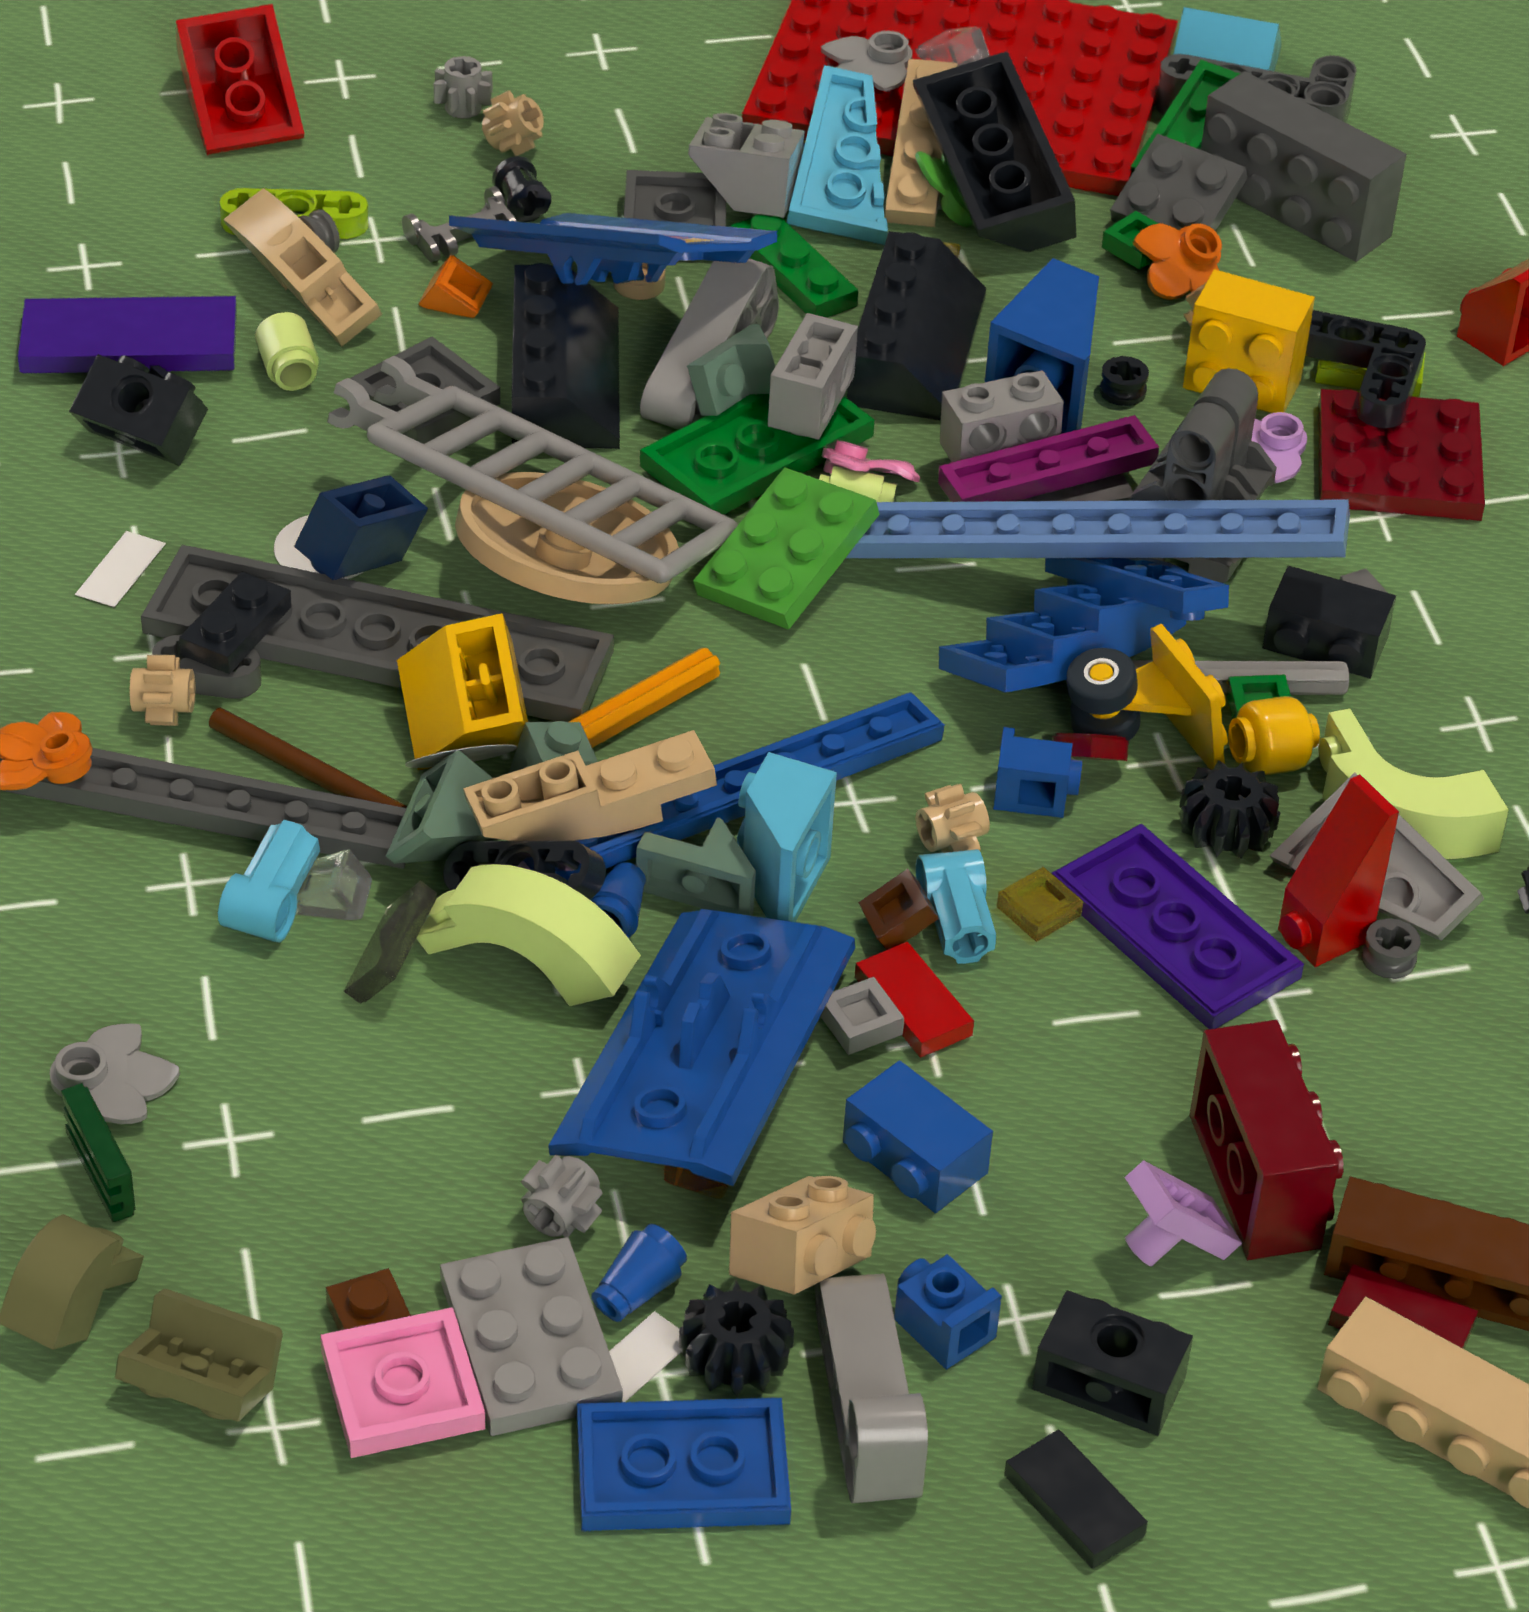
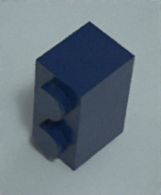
[294,475,428,580]

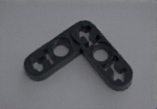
[1305,310,1426,428]

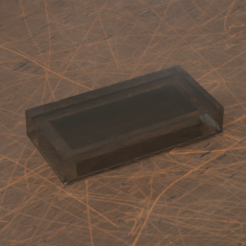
[344,881,437,1004]

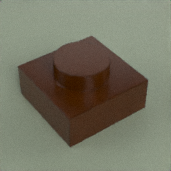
[858,868,939,950]
[326,1268,411,1331]

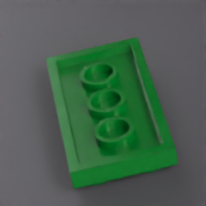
[640,394,875,515]

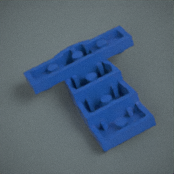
[939,558,1229,693]

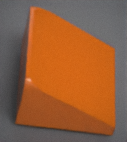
[418,254,493,318]

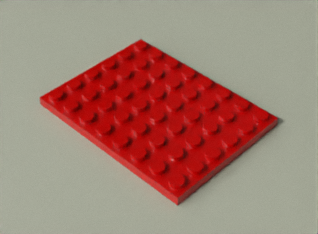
[742,0,1178,196]

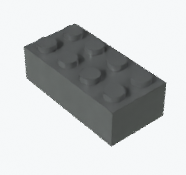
[1201,71,1407,262]

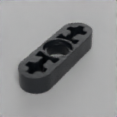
[443,841,606,900]

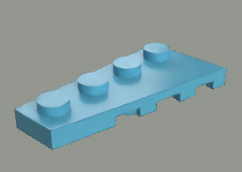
[787,65,888,245]

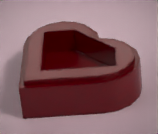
[1052,733,1129,761]

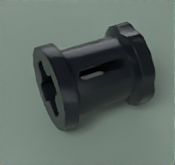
[492,156,552,222]

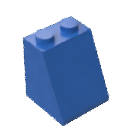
[984,258,1099,434]

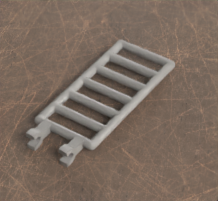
[327,356,738,583]

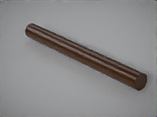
[209,707,407,808]

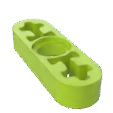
[220,188,369,239]

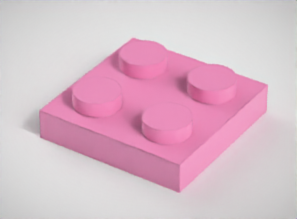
[320,1307,485,1458]

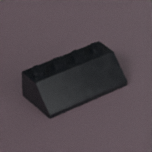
[913,51,1077,252]
[847,231,987,421]
[512,263,620,449]

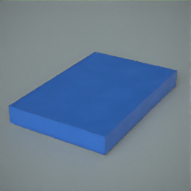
[577,1398,791,1531]

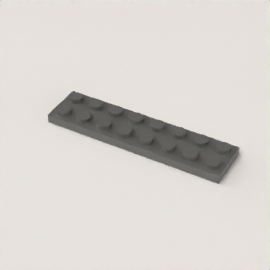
[141,545,614,722]

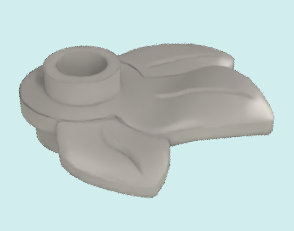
[821,31,912,91]
[50,1024,180,1124]

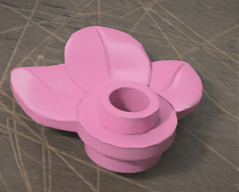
[822,440,920,483]

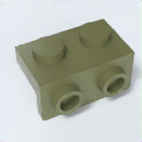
[115,1289,283,1422]

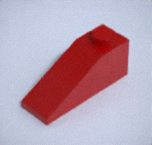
[1278,775,1399,967]

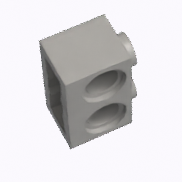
[768,313,858,440]
[940,370,1064,462]

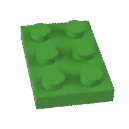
[693,467,880,630]

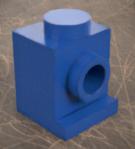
[993,727,1082,818]
[894,1254,1002,1370]

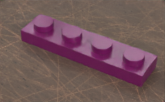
[938,415,1159,502]

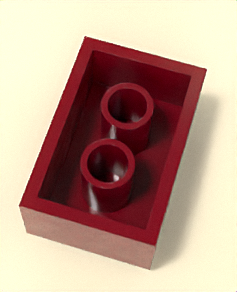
[1189,1019,1344,1261]

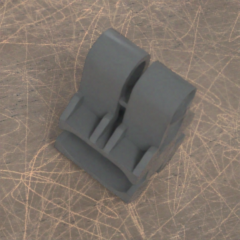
[1131,368,1277,583]

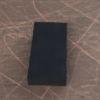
[1004,1429,1148,1569]

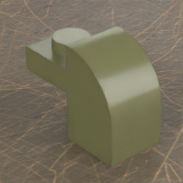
[0,1214,144,1350]

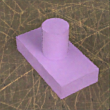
[1125,1160,1243,1266]

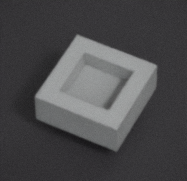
[820,977,904,1055]

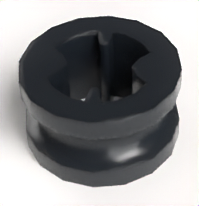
[1100,356,1149,406]

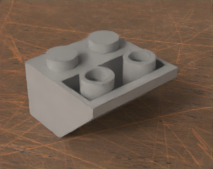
[688,113,805,218]

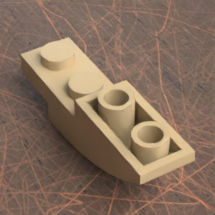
[223,188,382,347]
[463,730,717,841]

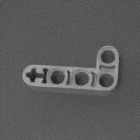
[640,259,779,430]
[815,1273,928,1503]

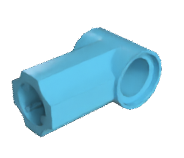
[218,820,320,943]
[916,849,996,964]

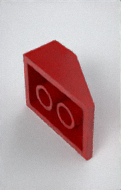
[175,4,305,155]

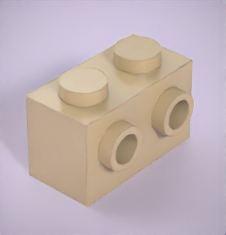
[729,1176,876,1295]

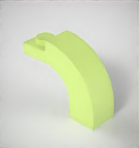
[1318,708,1509,859]
[415,864,641,1006]

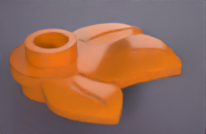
[1133,223,1222,300]
[0,712,93,790]

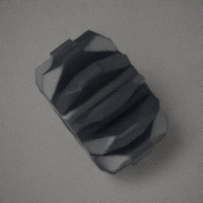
[1179,760,1281,859]
[679,1279,794,1397]

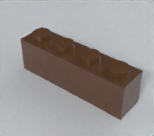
[1324,1176,1529,1331]

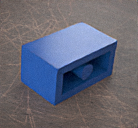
[843,1060,993,1214]

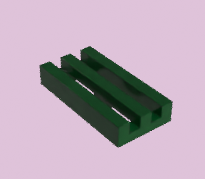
[61,1083,136,1223]

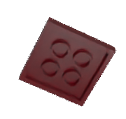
[1318,389,1485,521]

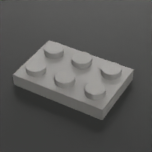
[440,1237,623,1436]

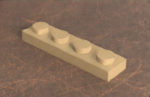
[885,59,958,227]

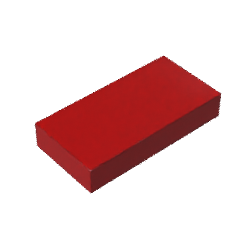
[854,941,974,1058]

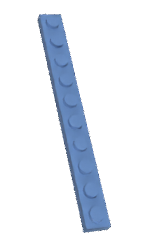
[846,500,1350,558]

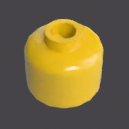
[1228,696,1320,775]

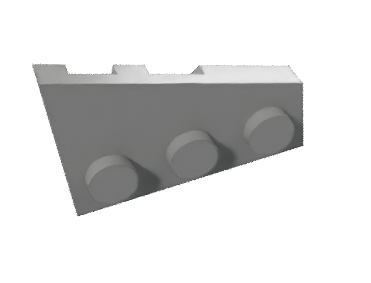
[1269,772,1484,941]

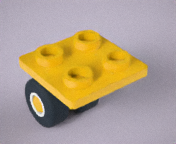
[1066,624,1228,770]

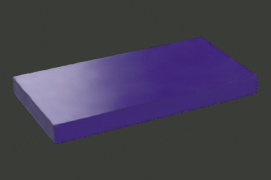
[18,296,237,373]
[1050,823,1304,1029]

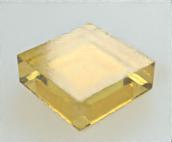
[996,867,1083,942]

